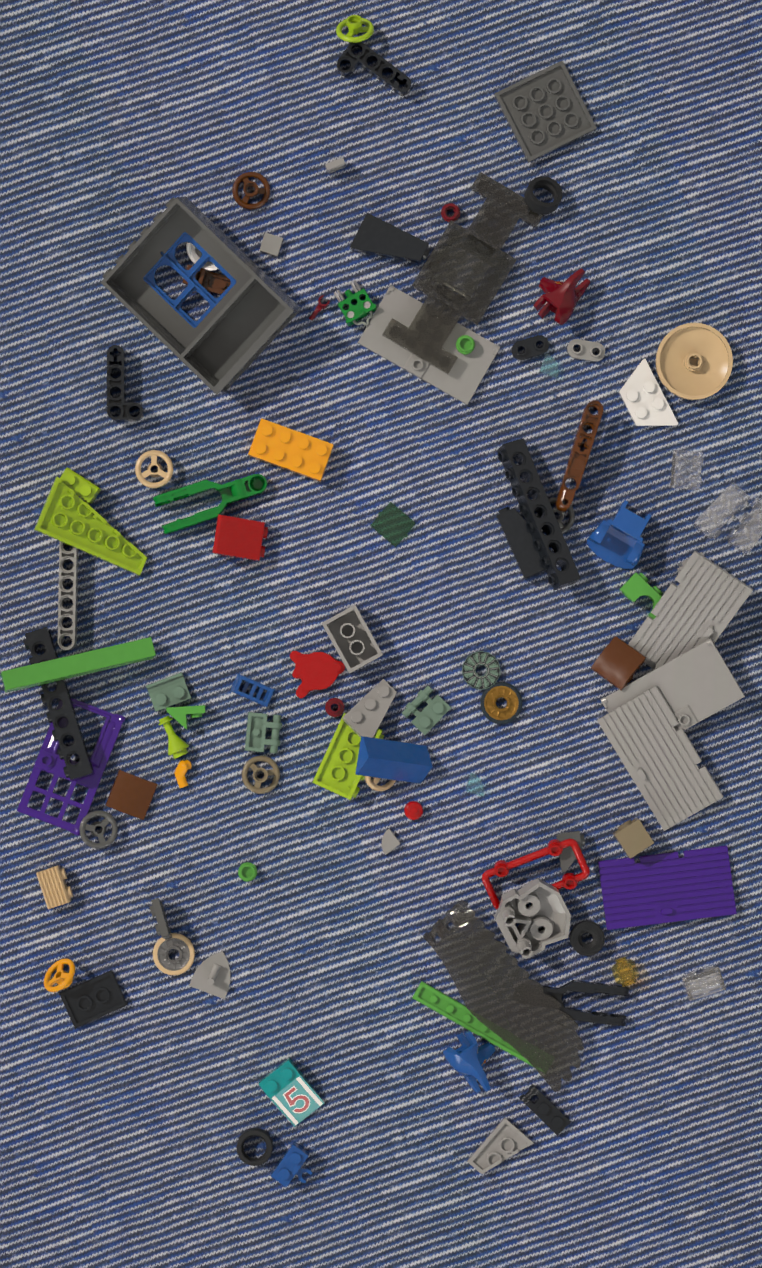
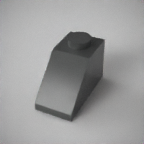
[556,830,585,872]

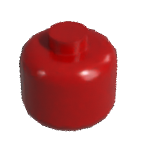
[404,801,423,820]

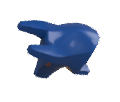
[443,1031,496,1093]

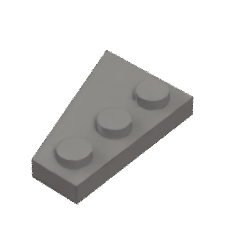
[342,679,397,738]
[467,1117,534,1174]

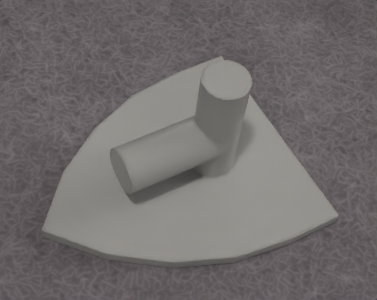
[189,951,230,999]

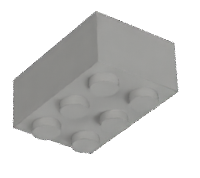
[322,605,383,674]

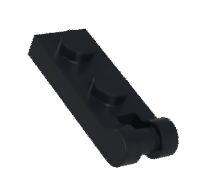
[519,1084,571,1136]

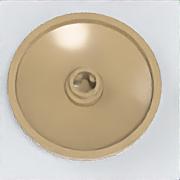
[655,323,733,400]

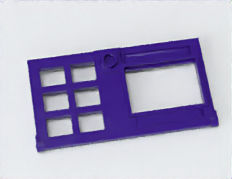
[17,698,126,836]

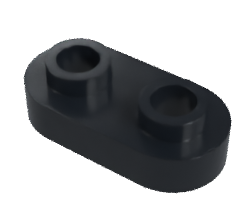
[511,335,549,361]

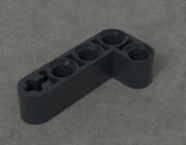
[337,42,411,96]
[107,345,145,421]

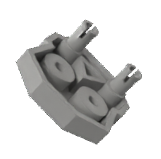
[493,878,571,959]

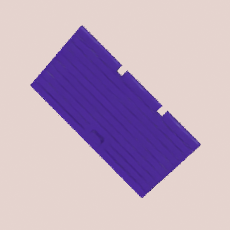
[598,846,737,930]

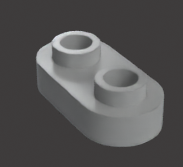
[567,339,605,362]

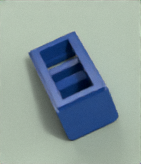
[230,674,275,707]

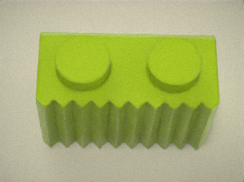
[60,467,101,504]

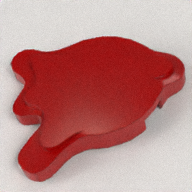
[290,651,345,698]

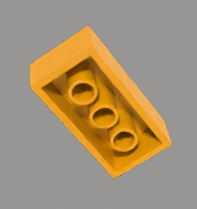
[248,418,334,482]

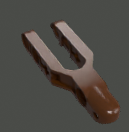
[556,400,603,512]

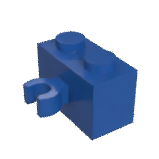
[271,1142,312,1187]

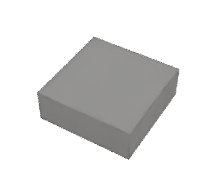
[325,157,346,174]
[259,232,283,257]

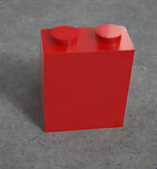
[212,514,268,561]

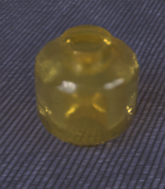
[611,957,639,987]

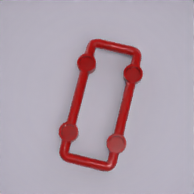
[482,838,590,910]

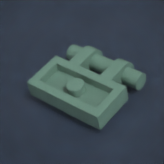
[402,686,451,735]
[245,712,282,753]

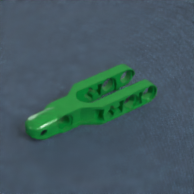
[153,474,267,534]

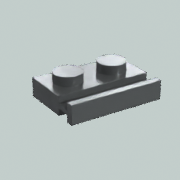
[149,898,172,940]

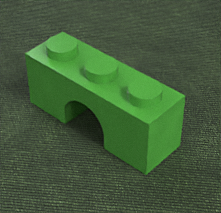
[619,572,663,619]

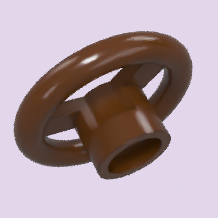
[232,172,270,210]

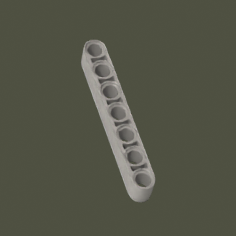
[58,541,79,650]

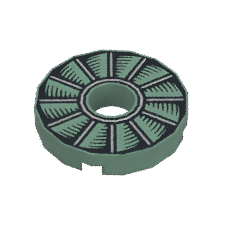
[462,651,500,690]

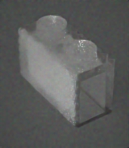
[681,964,726,1001]

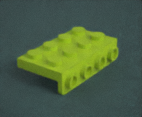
[312,713,384,800]

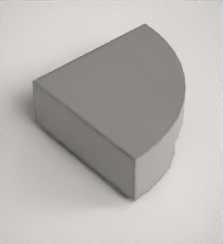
[381,829,401,855]

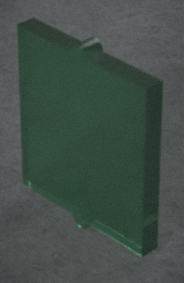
[370,502,416,547]

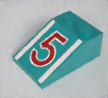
[258,1058,325,1127]

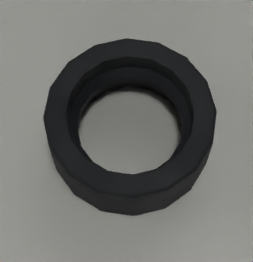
[524,176,563,215]
[236,1128,273,1166]

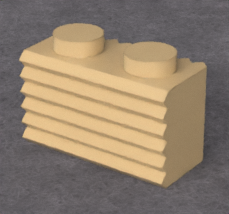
[36,865,73,909]

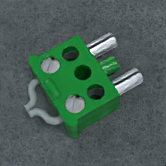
[334,280,377,326]

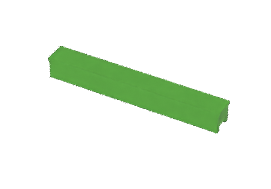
[0,637,156,693]

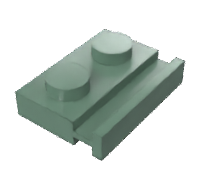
[146,672,192,712]

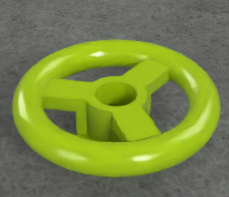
[336,15,374,43]

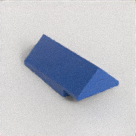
[355,736,433,784]

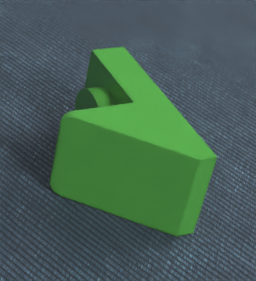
[166,705,206,730]

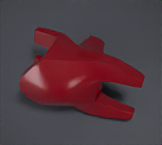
[534,268,590,325]

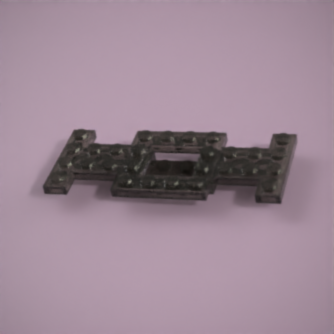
[382,172,544,375]

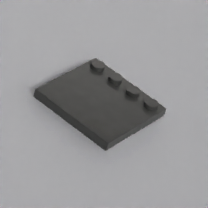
[494,60,597,163]

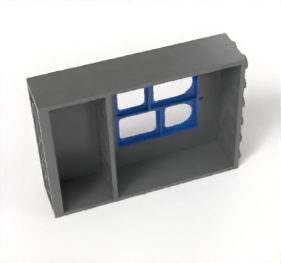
[100,196,302,395]

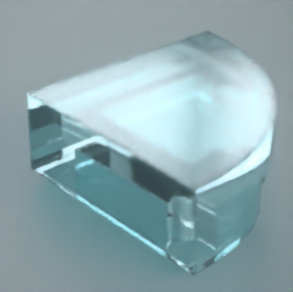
[540,353,559,378]
[465,773,484,797]

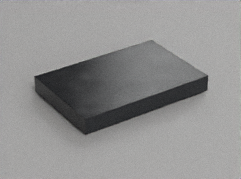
[59,970,128,1029]

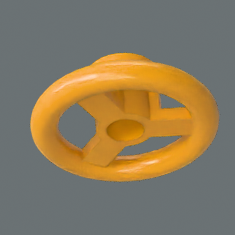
[44,959,75,992]

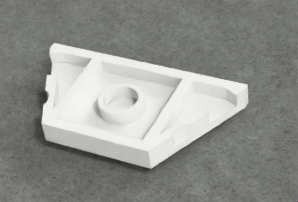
[619,359,678,426]

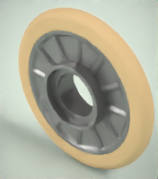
[153,933,195,975]

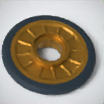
[480,682,522,724]

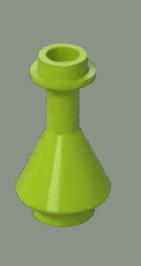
[158,715,189,759]

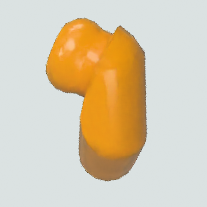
[174,760,192,788]

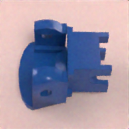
[587,500,652,569]

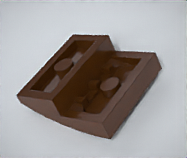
[591,636,646,691]
[106,770,158,820]

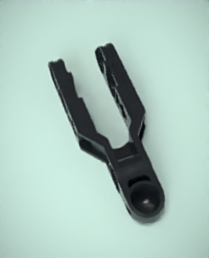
[514,980,630,1026]

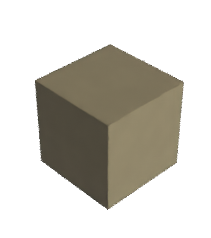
[612,818,654,859]

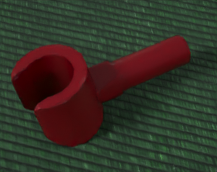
[309,295,330,321]

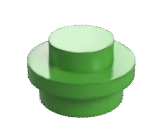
[456,335,475,355]
[238,862,257,882]

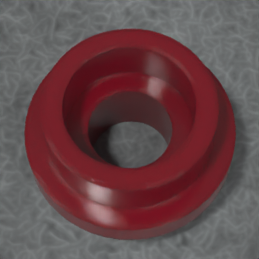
[441,203,460,223]
[325,698,344,717]

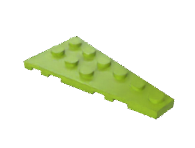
[34,476,147,575]

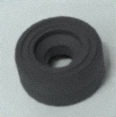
[570,920,605,956]

